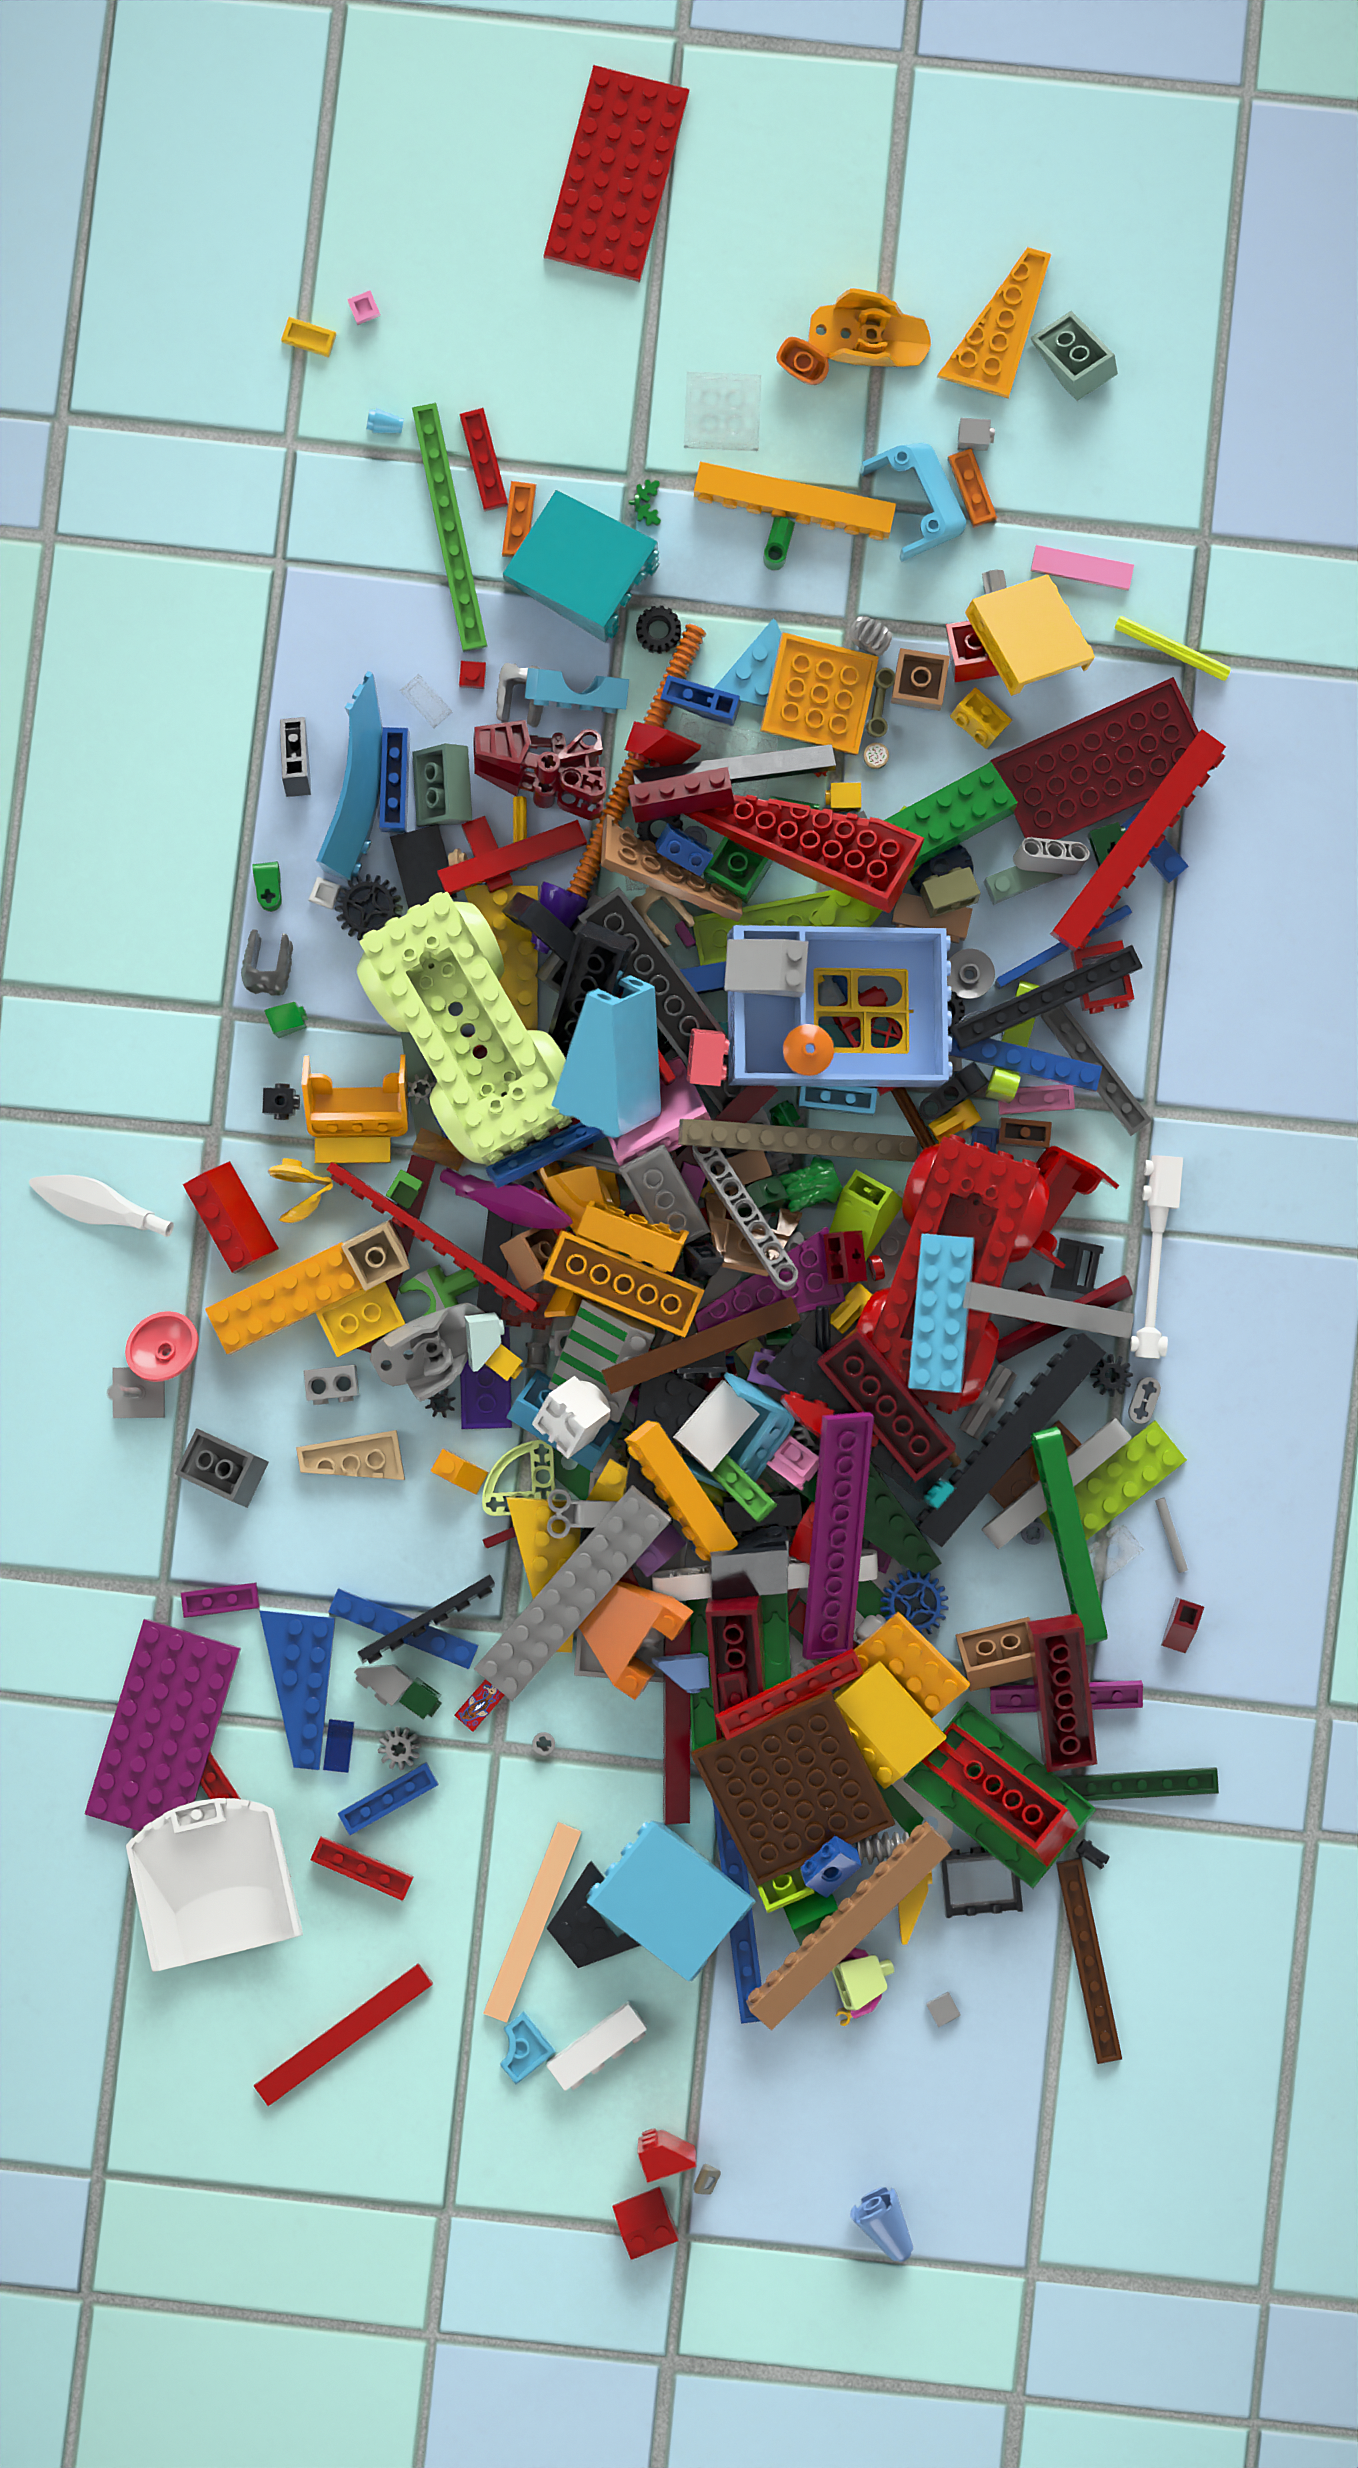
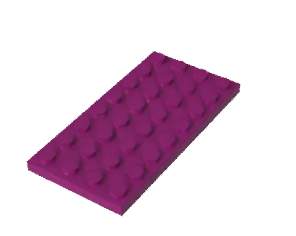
[84,1619,242,1831]

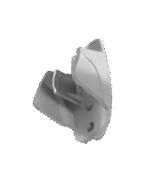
[370,1302,485,1401]

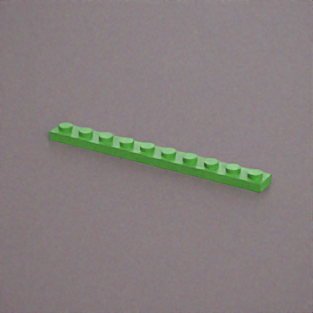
[412,403,488,652]

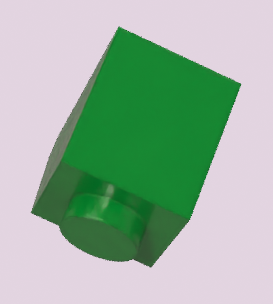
[264,1002,308,1038]

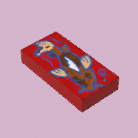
[454,1679,505,1732]

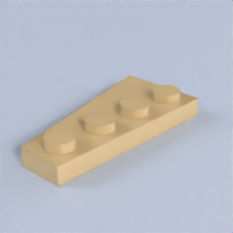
[296,1430,405,1480]

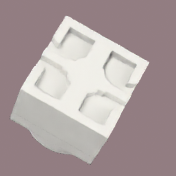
[532,1376,611,1459]

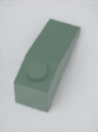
[984,866,1063,905]

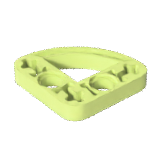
[482,1440,556,1516]

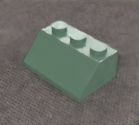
[412,743,472,827]

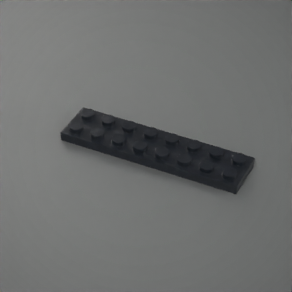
[764,1332,953,1502]

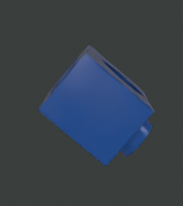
[800,1836,862,1898]

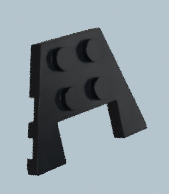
[546,1860,641,1968]

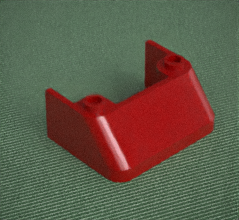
[1031,1146,1119,1269]

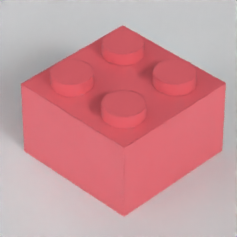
[686,1029,729,1086]

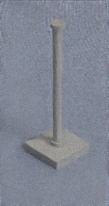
[107,1367,165,1418]

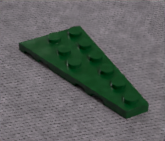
[794,1461,942,1577]

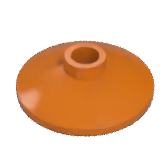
[783,1024,834,1076]

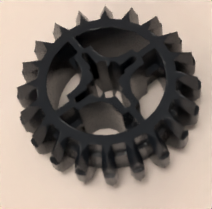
[335,874,403,941]

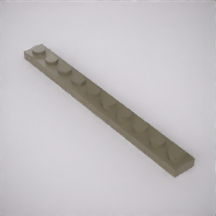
[678,1118,918,1162]

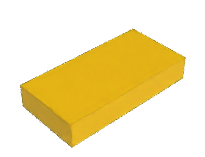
[281,317,337,358]

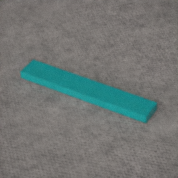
[923,1480,955,1508]

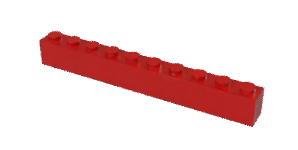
[1050,729,1226,952]

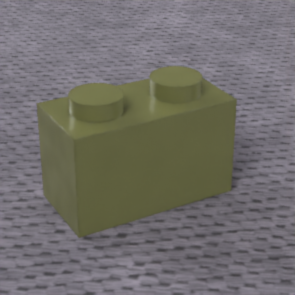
[920,867,981,918]

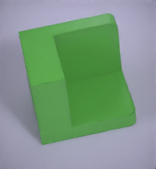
[385,1169,424,1208]

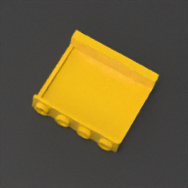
[965,575,1095,696]

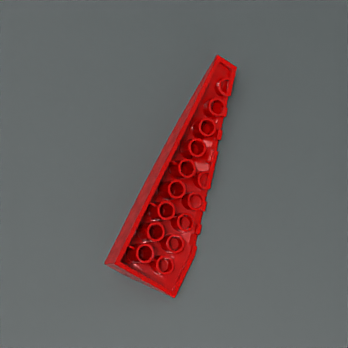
[684,794,924,914]

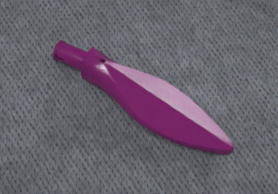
[440,1167,573,1229]

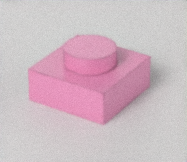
[347,290,380,325]

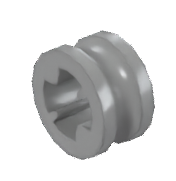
[532,1732,555,1755]

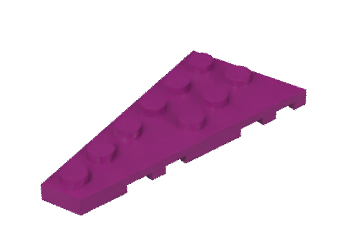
[693,1227,845,1332]

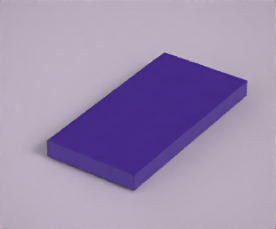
[460,1327,512,1429]

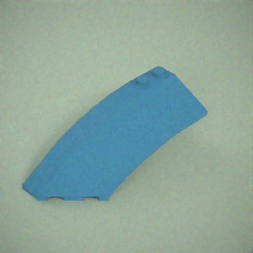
[316,671,383,881]

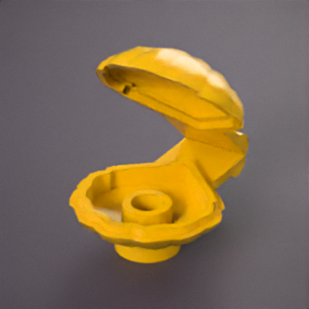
[268,1158,333,1223]

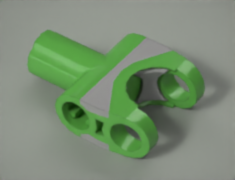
[398,1264,479,1316]

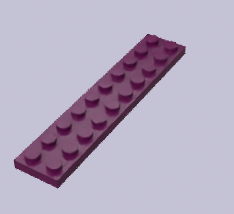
[802,1412,874,1660]

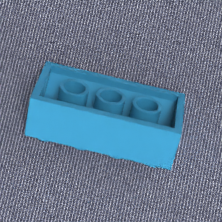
[506,1370,623,1472]

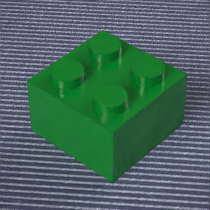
[703,837,773,904]

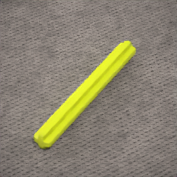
[1115,616,1231,681]

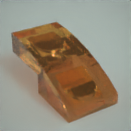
[411,1127,465,1172]

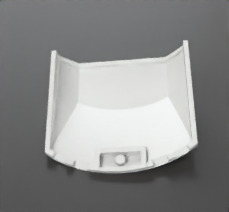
[126,1798,303,1972]

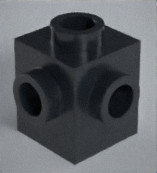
[262,1083,300,1120]

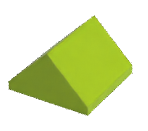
[757,1867,815,1913]

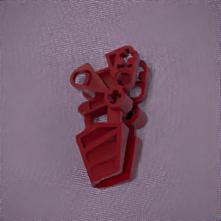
[473,720,607,821]

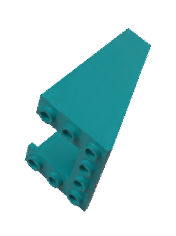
[503,490,660,643]

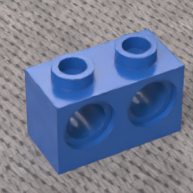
[655,823,713,876]

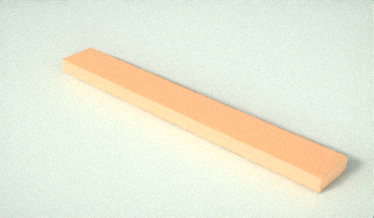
[483,1822,582,2023]

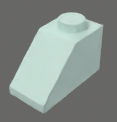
[465,1312,504,1371]

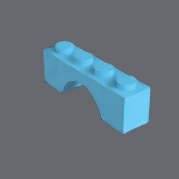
[525,668,629,714]

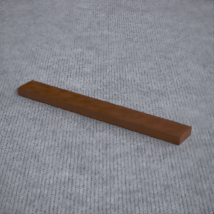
[601,1296,801,1394]
[1056,1857,1122,2064]

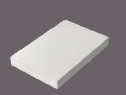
[673,1380,760,1472]

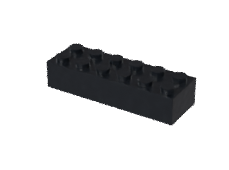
[548,921,635,1059]

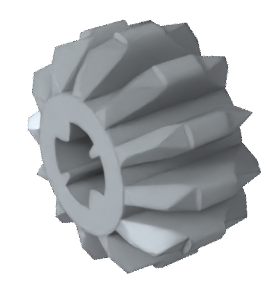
[849,616,893,656]
[378,1726,421,1770]

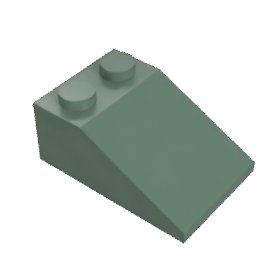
[1031,311,1118,401]

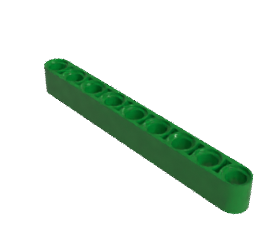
[1031,1427,1108,1646]

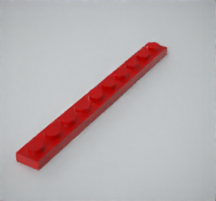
[326,1162,541,1313]

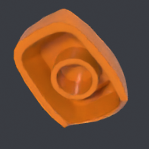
[776,337,829,385]

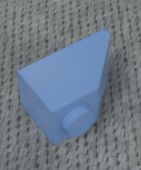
[652,1653,709,1693]

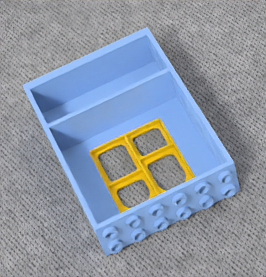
[727,925,952,1087]

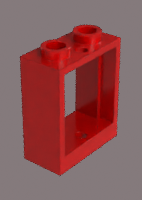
[1070,940,1135,1014]

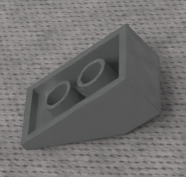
[175,1428,269,1508]

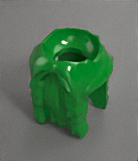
[779,1155,843,1213]

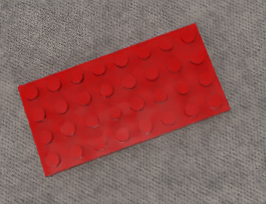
[544,65,690,282]

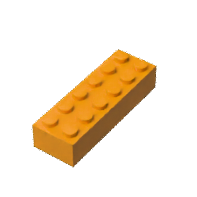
[541,1231,705,1338]
[205,1242,363,1355]

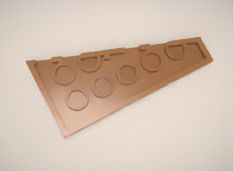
[601,814,742,922]

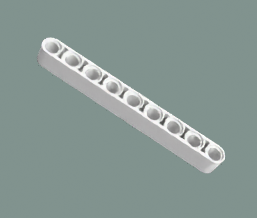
[652,1549,878,1601]

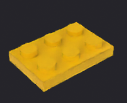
[315,1281,406,1358]

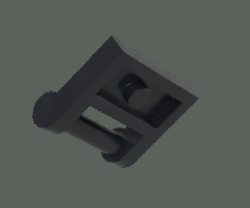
[1050,1238,1104,1295]

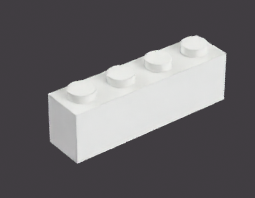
[547,2000,647,2091]

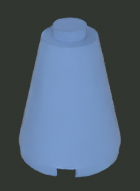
[850,2187,913,2262]

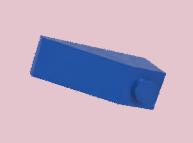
[660,675,741,727]

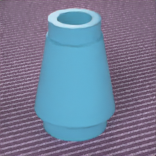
[366,408,404,433]

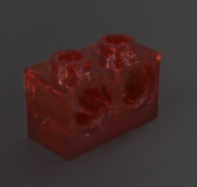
[501,1291,553,1330]

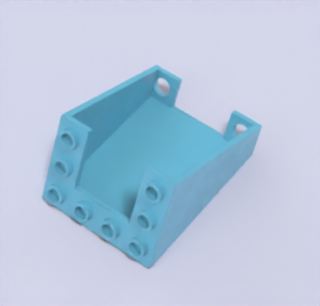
[551,975,661,1138]
[587,1821,757,1982]

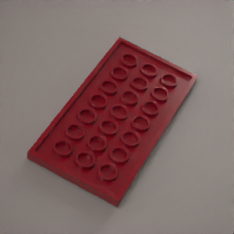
[990,677,1215,840]

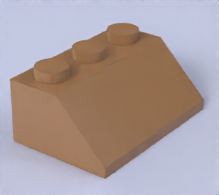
[955,1617,1033,1692]

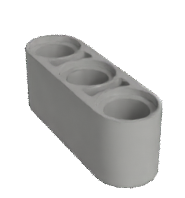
[1013,837,1090,875]

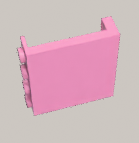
[607,1056,712,1166]

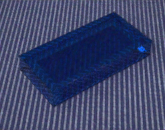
[323,1719,355,1773]

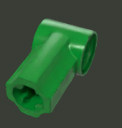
[763,517,795,571]

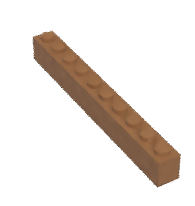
[746,1821,952,2031]

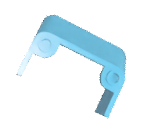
[860,443,966,562]
[681,1372,794,1492]

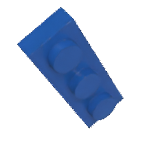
[1120,810,1189,884]

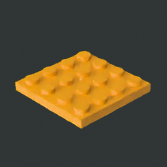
[760,632,879,755]
[838,1612,970,1719]

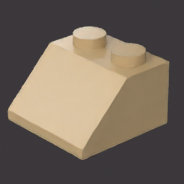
[341,1219,410,1291]

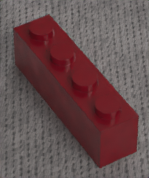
[628,767,735,823]

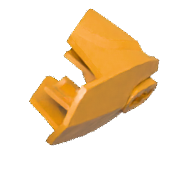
[808,288,931,367]
[536,1161,621,1244]

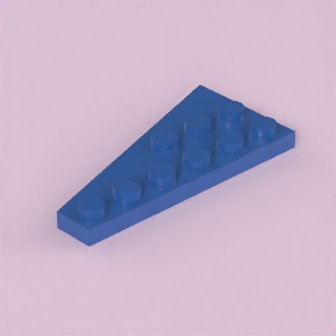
[259,1610,336,1770]

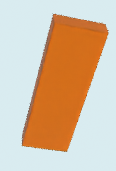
[948,448,997,528]
[502,481,536,558]

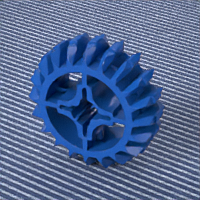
[880,1570,949,1636]

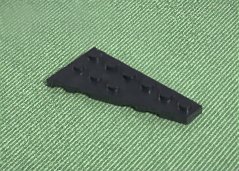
[623,1372,710,1505]

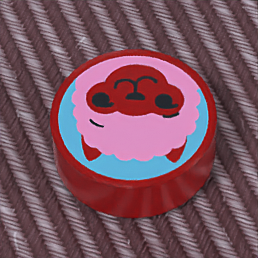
[867,1254,885,1281]

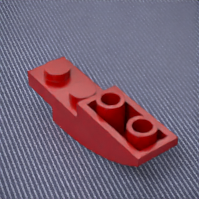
[780,1391,879,1447]

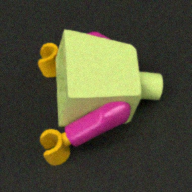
[832,1948,894,2026]

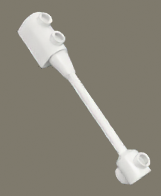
[1129,1155,1183,1359]

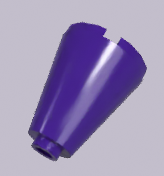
[531,881,589,954]

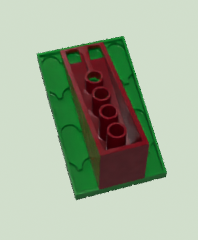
[686,1593,791,1751]

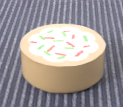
[863,743,889,769]

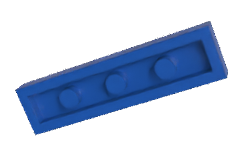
[337,1762,439,1835]

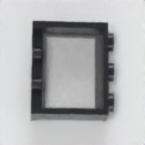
[940,1846,1023,1918]

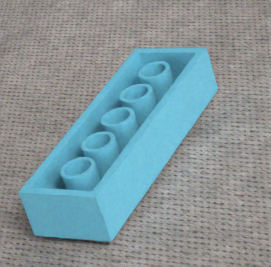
[909,1234,975,1393]

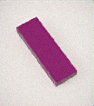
[181,1582,260,1618]

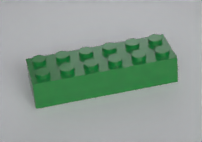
[884,762,1018,869]

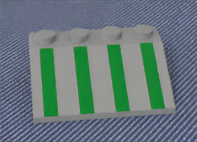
[548,1298,655,1423]

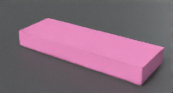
[998,1084,1075,1115]

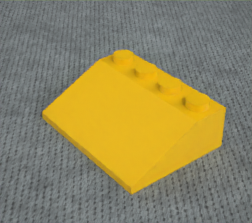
[833,1661,947,1789]

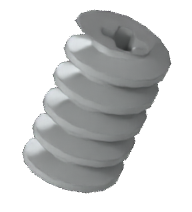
[857,1832,909,1865]

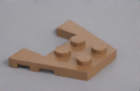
[704,1192,802,1276]

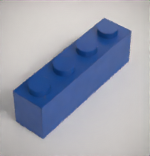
[379,727,410,833]

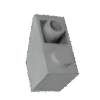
[354,1664,413,1706]

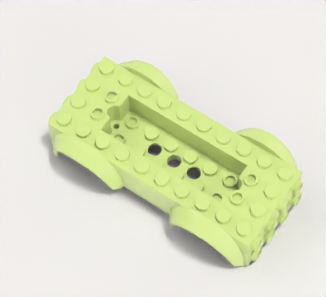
[356,892,574,1166]

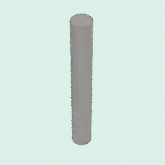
[1155,1497,1188,1573]

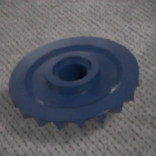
[910,844,974,895]

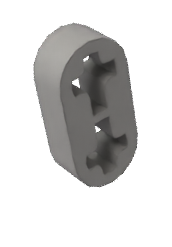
[1128,1377,1161,1424]

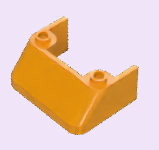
[302,1054,408,1138]

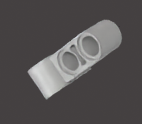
[547,1488,618,1538]

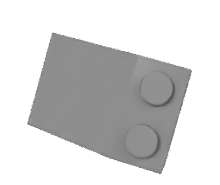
[724,939,808,998]

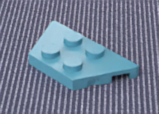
[714,619,782,708]

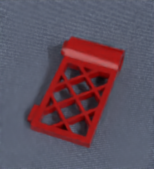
[832,986,903,1096]

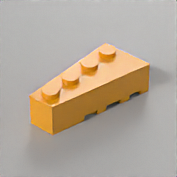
[577,1200,689,1272]

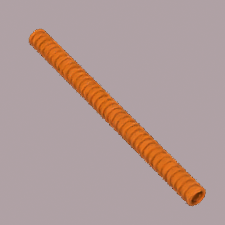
[566,624,706,899]

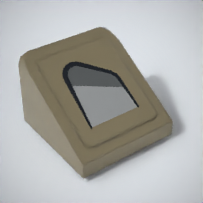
[694,2164,721,2195]

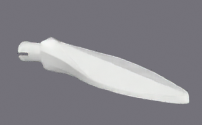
[29,1175,174,1237]

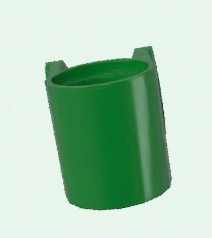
[252,861,282,912]

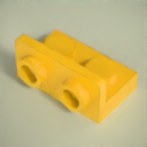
[950,687,1012,749]

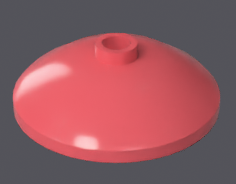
[125,1311,199,1382]

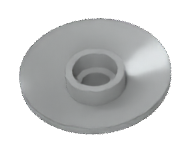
[947,948,995,999]

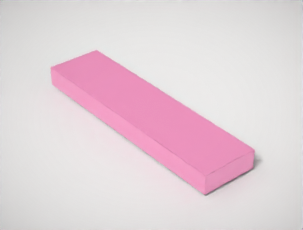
[1031,545,1134,591]

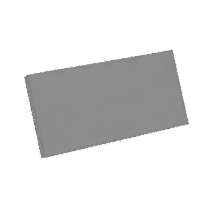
[619,1144,710,1244]

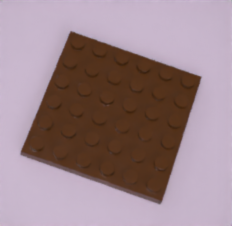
[691,1690,895,1886]

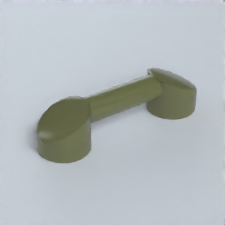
[865,668,895,738]

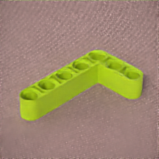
[985,980,1040,1104]

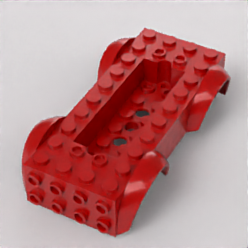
[856,1134,1049,1414]

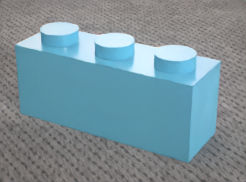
[798,1086,877,1116]

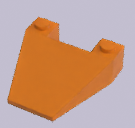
[578,1580,694,1700]

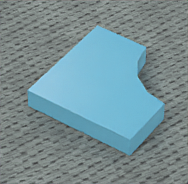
[500,2011,556,2084]

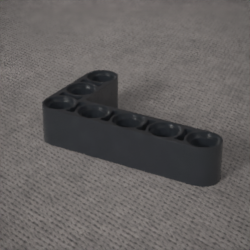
[502,892,576,965]

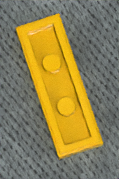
[315,1137,391,1163]

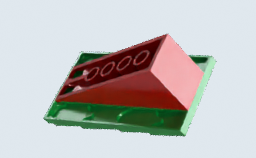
[903,1702,1096,1889]

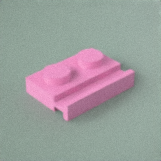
[767,1435,819,1490]

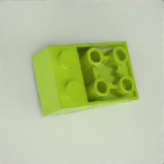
[829,1169,903,1262]

